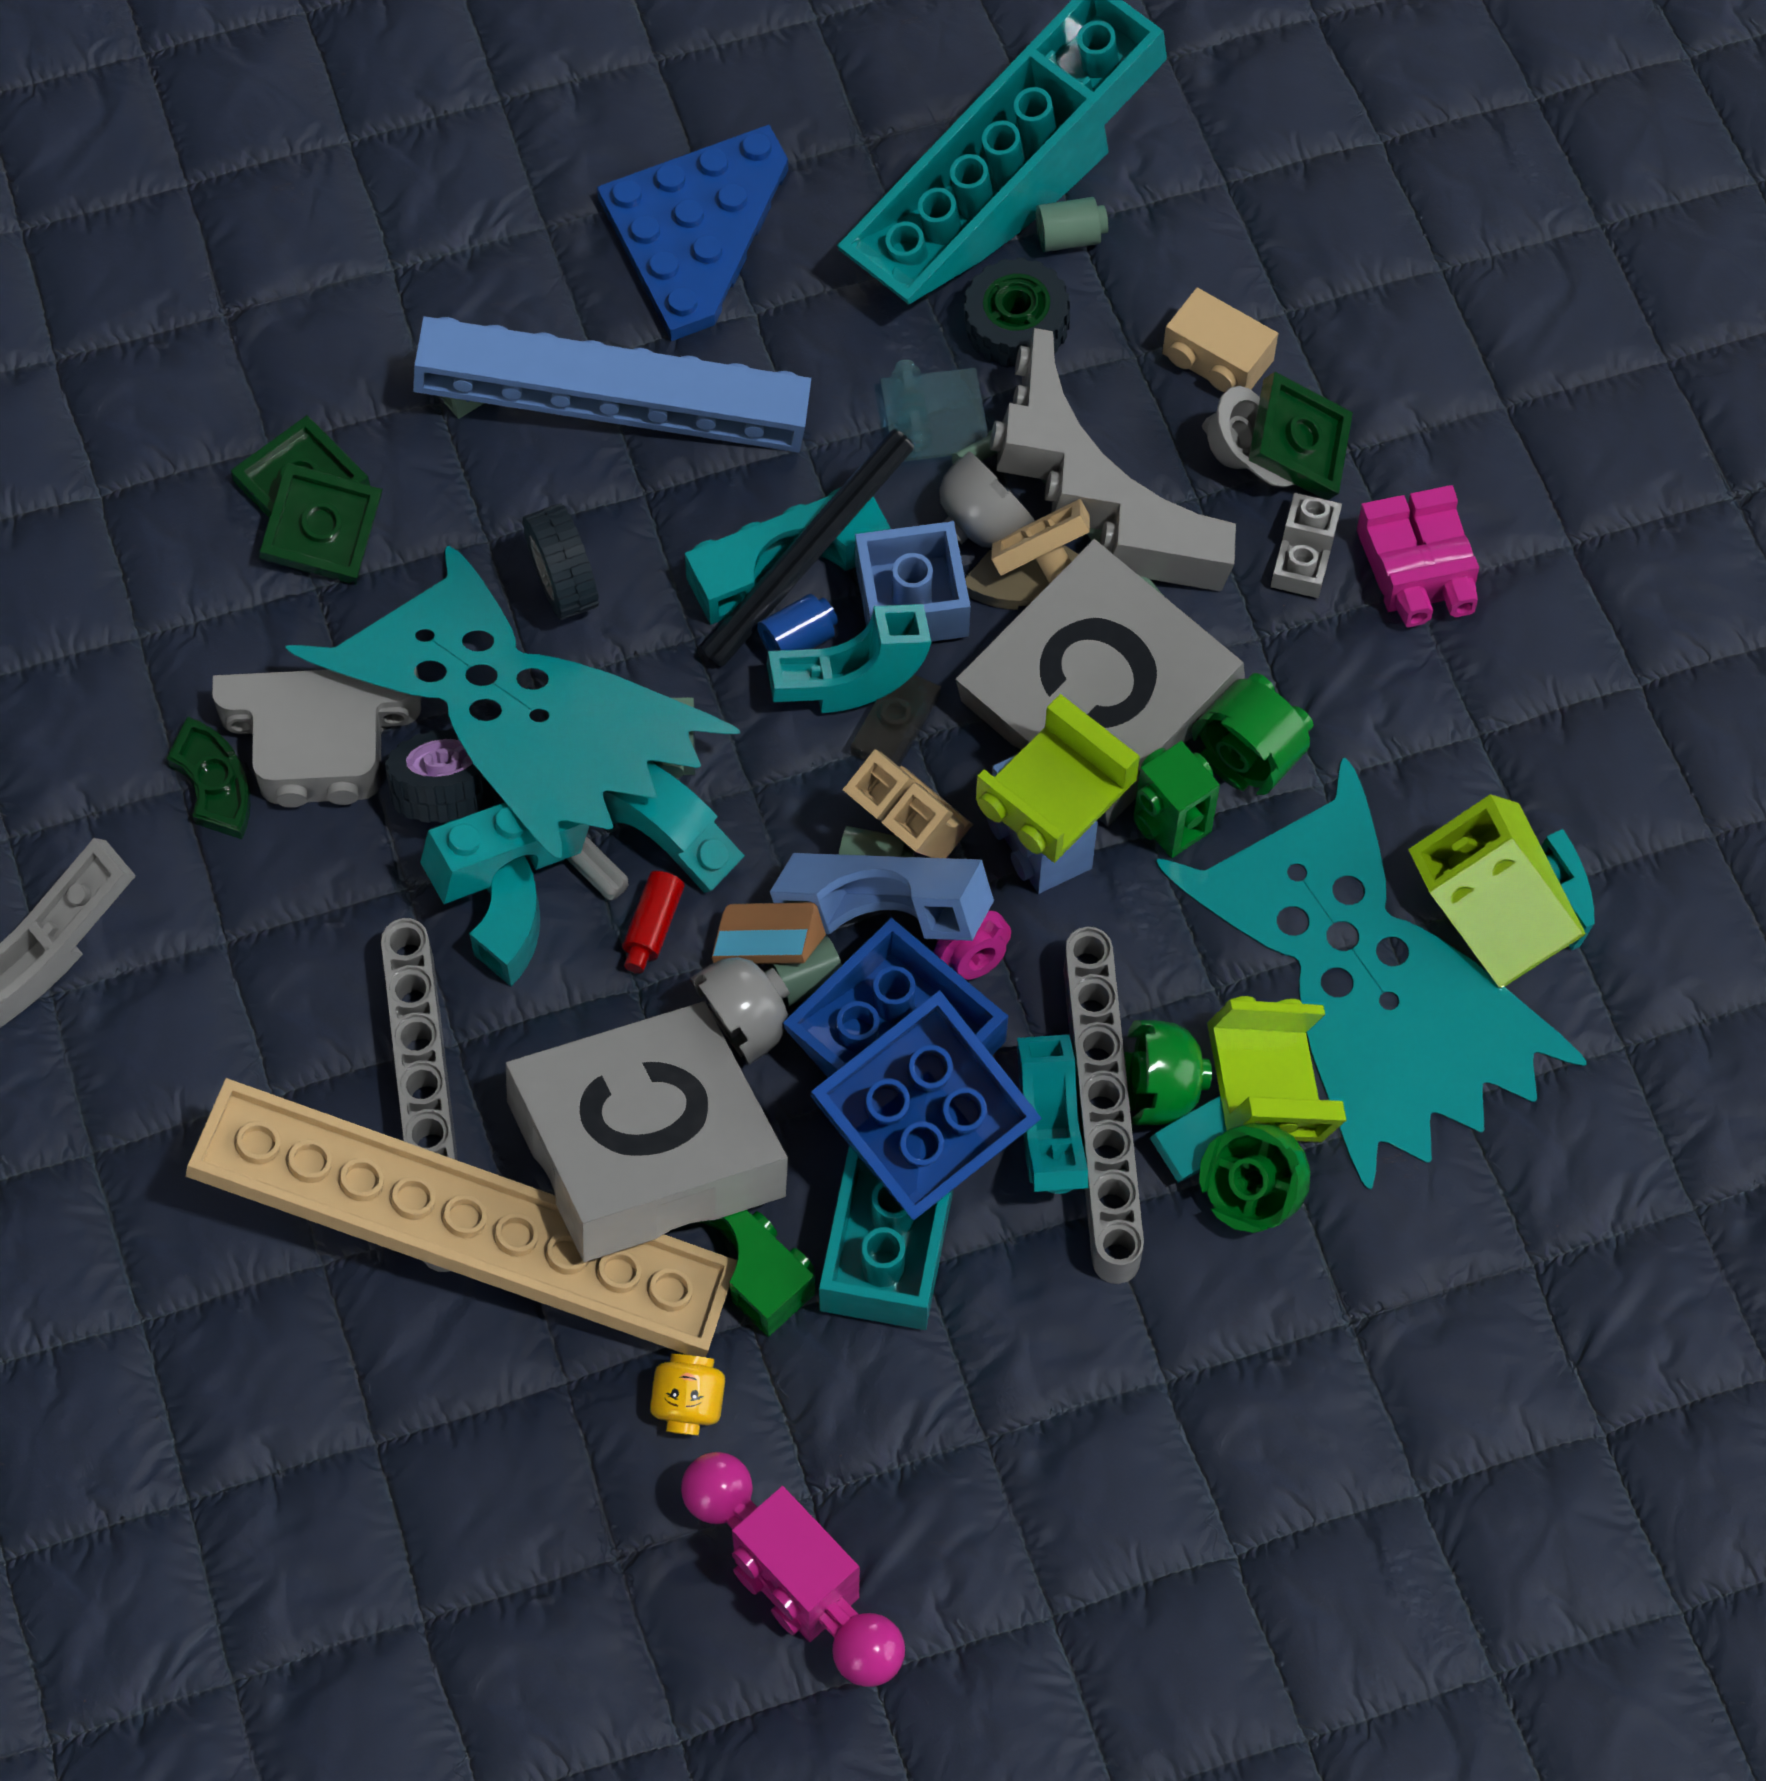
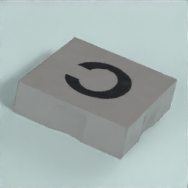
[956,539,1245,827]
[505,1001,788,1262]

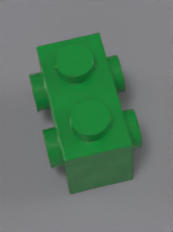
[1134,740,1220,859]

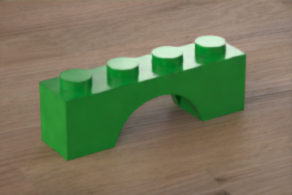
[699,1210,815,1337]

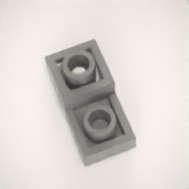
[1271,493,1342,598]

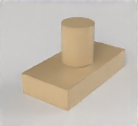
[991,498,1090,584]

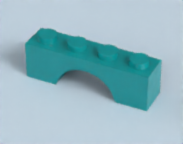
[685,487,891,625]

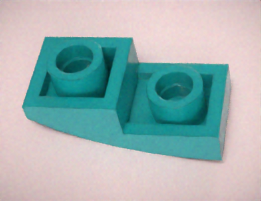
[1541,829,1595,951]
[1150,1096,1227,1183]

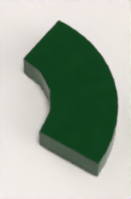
[167,716,251,839]

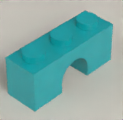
[420,802,589,904]

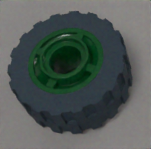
[964,257,1070,367]

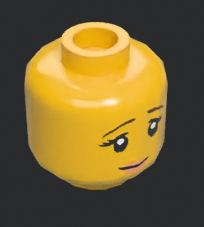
[650,1354,725,1436]

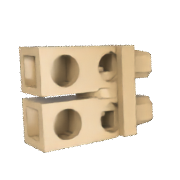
[843,749,973,858]

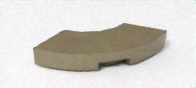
[965,545,1079,610]

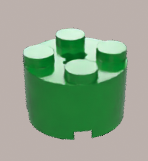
[1192,673,1314,796]

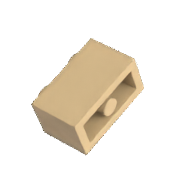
[1162,287,1279,392]

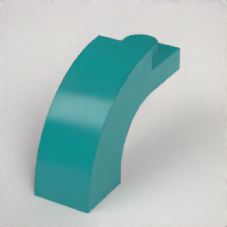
[766,604,931,713]
[603,761,745,893]
[445,819,540,987]
[1017,1034,1088,1194]

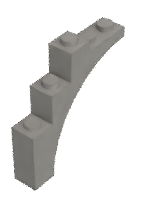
[990,328,1236,591]

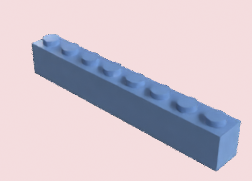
[413,316,811,453]

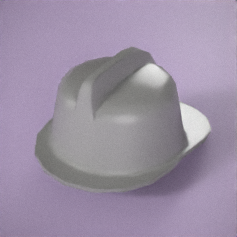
[1202,386,1294,487]

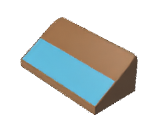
[712,902,826,964]

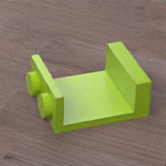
[976,694,1140,863]
[1207,996,1347,1142]

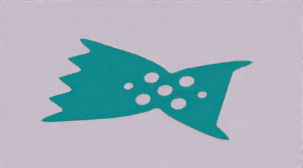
[285,546,740,859]
[1156,758,1587,1189]

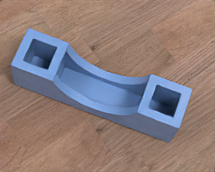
[770,853,994,941]

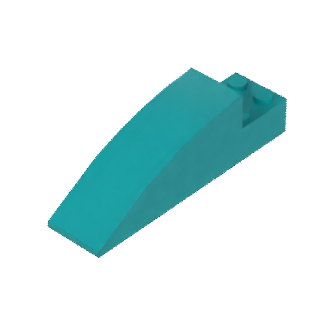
[837,0,1167,305]

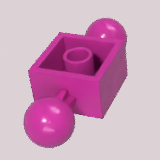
[681,1452,905,1687]

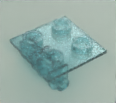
[881,360,988,461]

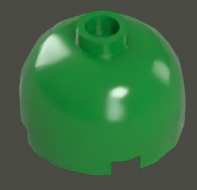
[1124,1020,1212,1125]
[1199,1123,1311,1233]

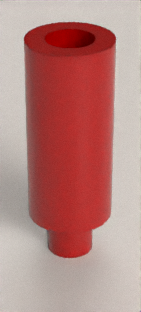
[622,871,685,974]

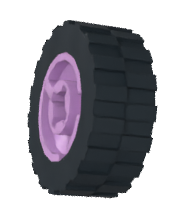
[385,728,499,823]

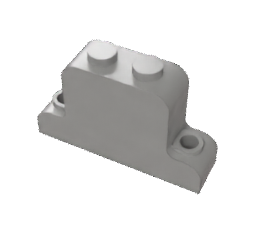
[212,667,421,807]

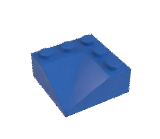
[783,917,1008,1078]
[810,990,1042,1221]

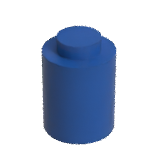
[757,594,838,651]

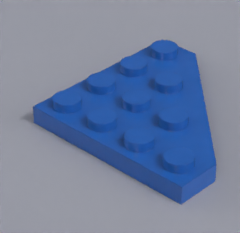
[597,125,788,341]

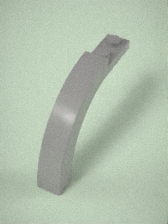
[0,838,136,1028]

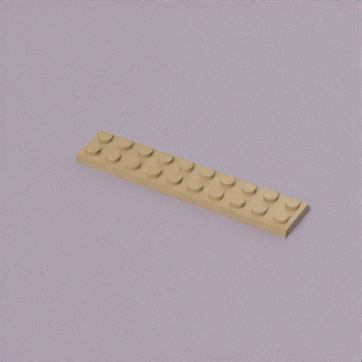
[186,1078,738,1357]

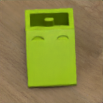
[1408,794,1586,988]

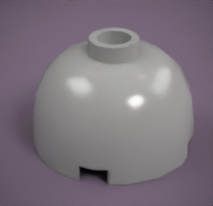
[939,451,1035,548]
[691,957,790,1066]

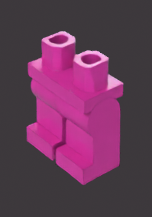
[1356,485,1479,628]

